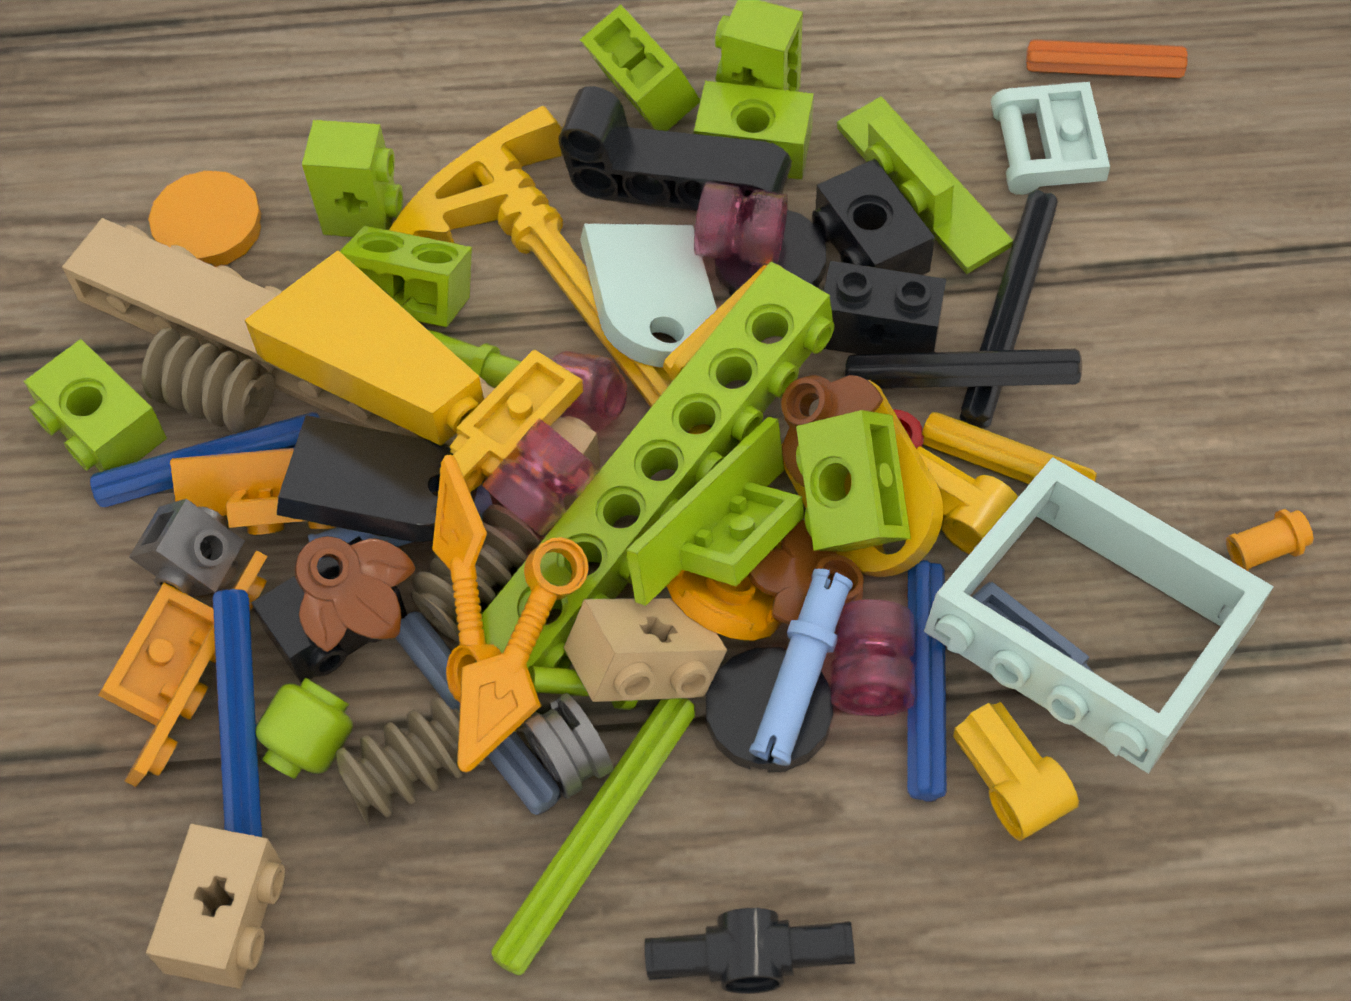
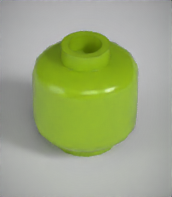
[255,678,353,779]

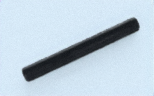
[960,190,1058,429]

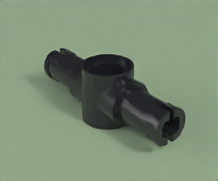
[645,908,855,994]

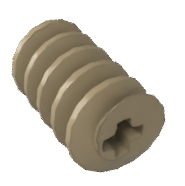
[141,327,275,433]
[411,505,541,643]
[336,697,486,828]

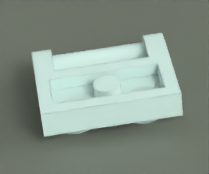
[991,82,1110,195]

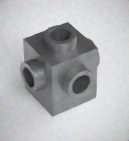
[129,499,245,597]

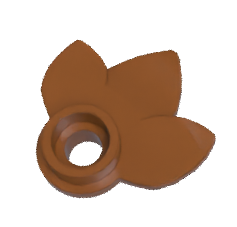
[781,375,883,487]
[747,520,864,625]
[295,536,415,652]

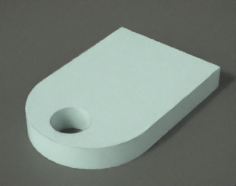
[580,224,717,367]

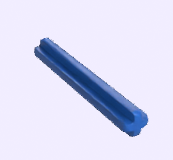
[90,412,321,508]
[908,560,947,802]
[213,589,262,837]

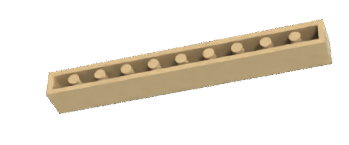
[62,218,601,517]

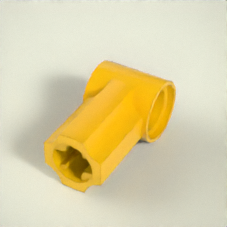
[917,446,1018,554]
[953,702,1079,841]

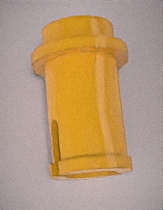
[1226,509,1314,571]

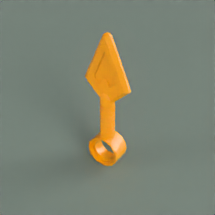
[432,455,502,702]
[457,537,589,772]

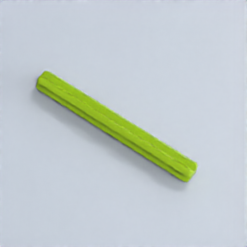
[491,698,695,975]

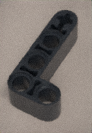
[558,86,792,218]

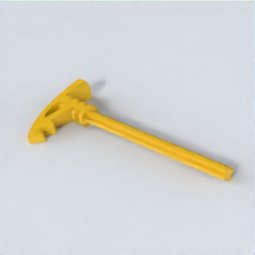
[389,106,781,548]

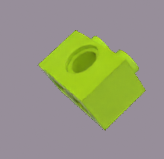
[694,80,814,180]
[23,339,167,472]
[796,410,911,552]

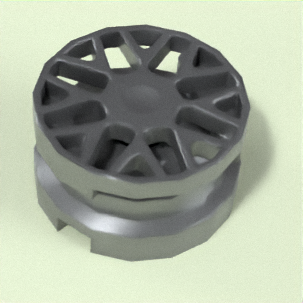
[522,693,613,799]

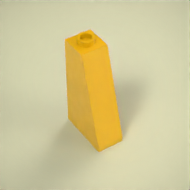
[244,250,484,446]

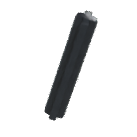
[845,348,1082,389]

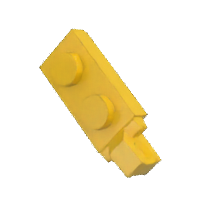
[440,350,583,492]

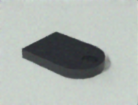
[277,415,478,542]

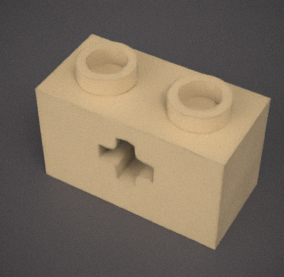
[564,598,727,702]
[146,824,285,989]

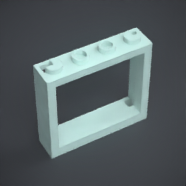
[924,457,1274,774]

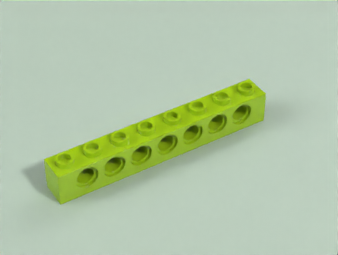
[481,262,834,694]

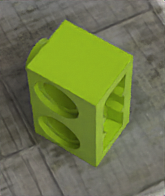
[579,4,701,131]
[340,225,472,327]

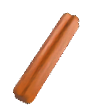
[1026,39,1188,78]

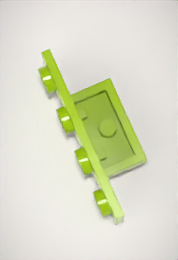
[837,96,1013,274]
[626,417,804,606]

